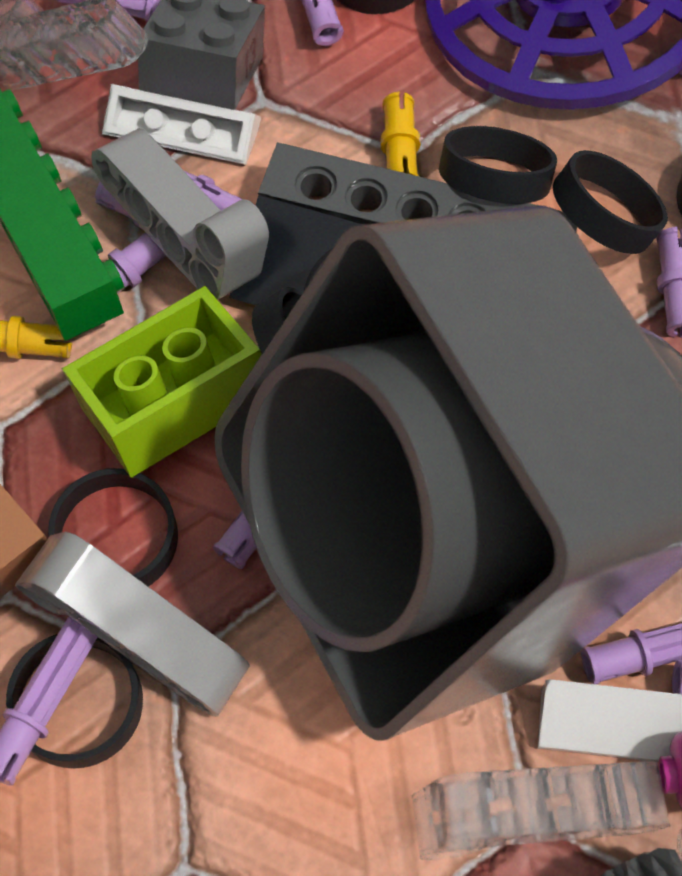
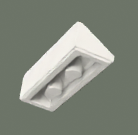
[102,84,261,165]
[538,680,682,762]

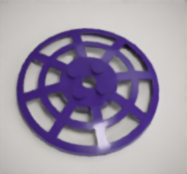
[426,0,682,110]

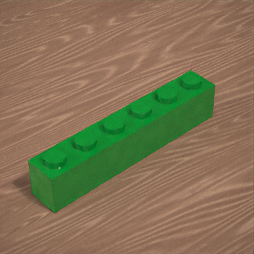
[0,88,125,341]

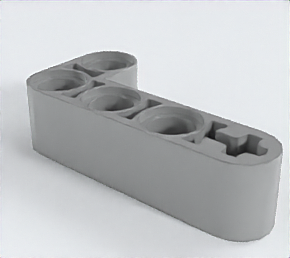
[91,128,269,300]
[15,532,250,717]

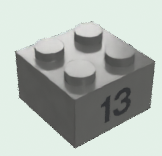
[137,0,265,110]

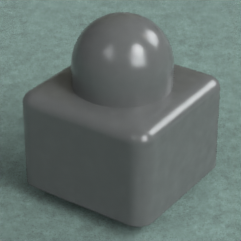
[215,205,682,741]

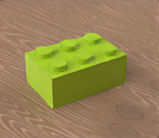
[62,286,262,478]

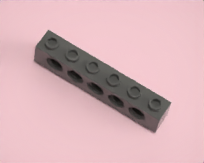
[258,142,578,232]

